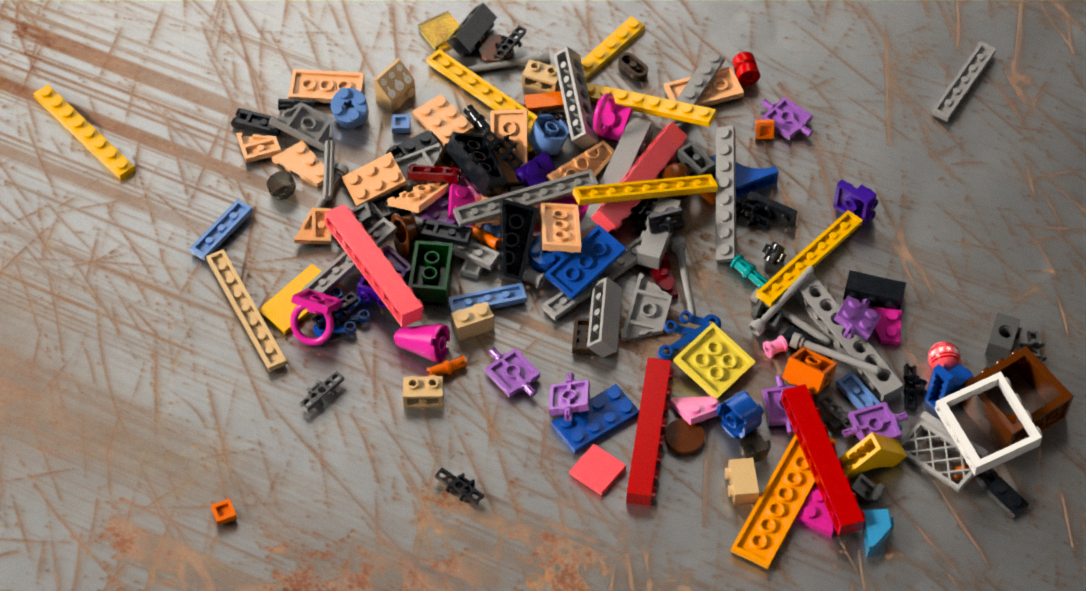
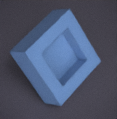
[392,114,410,133]

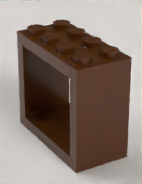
[959,346,1074,450]

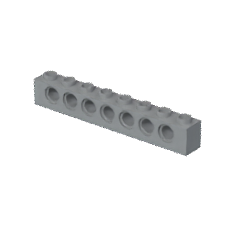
[793,274,904,403]

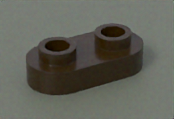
[618,52,648,80]

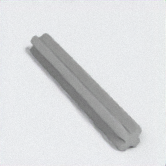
[323,140,335,201]

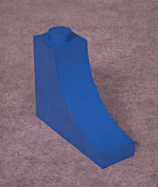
[710,155,779,198]
[925,364,974,409]

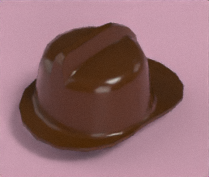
[391,213,418,258]

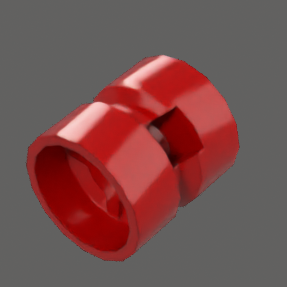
[732,52,761,86]

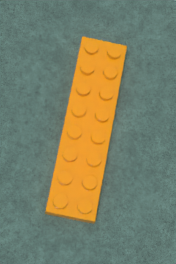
[731,435,837,569]

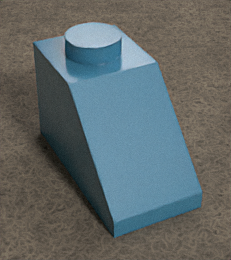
[862,509,894,556]

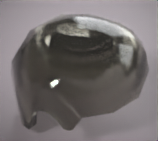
[266,171,296,200]
[738,435,771,462]

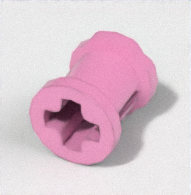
[763,335,788,358]

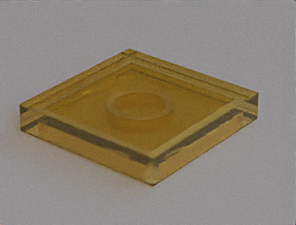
[418,11,459,51]

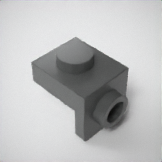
[349,202,375,225]
[751,300,784,331]
[850,473,885,505]

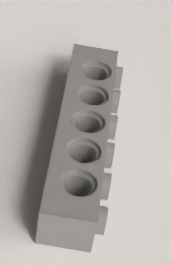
[553,46,599,150]

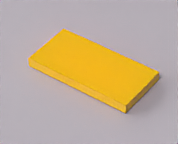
[258,264,340,335]

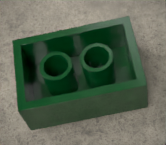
[408,240,454,303]

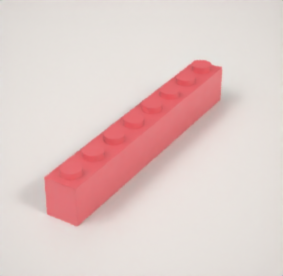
[591,121,688,232]
[325,204,424,327]

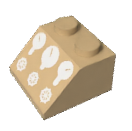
[374,58,415,113]

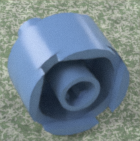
[331,88,369,129]
[528,114,569,155]

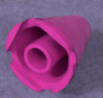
[394,324,450,363]

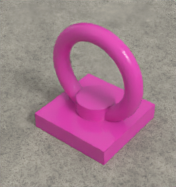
[593,93,633,143]
[290,288,343,346]

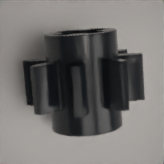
[762,242,787,265]

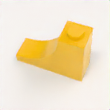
[840,432,907,479]

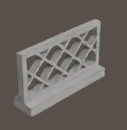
[900,411,989,492]

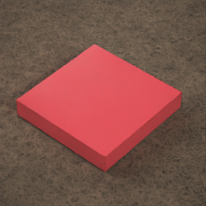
[569,444,626,496]

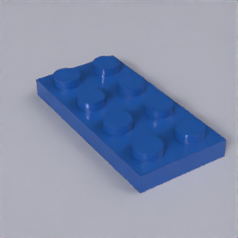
[545,225,626,301]
[552,384,639,454]

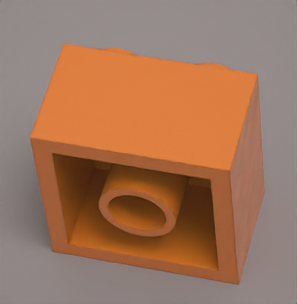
[782,347,838,394]

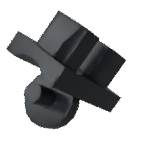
[648,206,684,234]

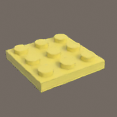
[673,323,756,400]

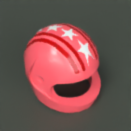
[928,342,962,371]

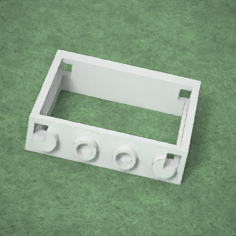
[935,372,1043,476]

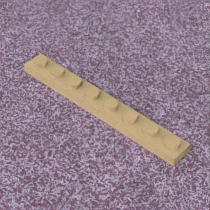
[206,249,287,372]

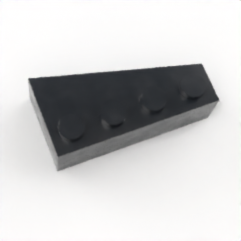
[446,132,507,197]
[500,199,539,284]

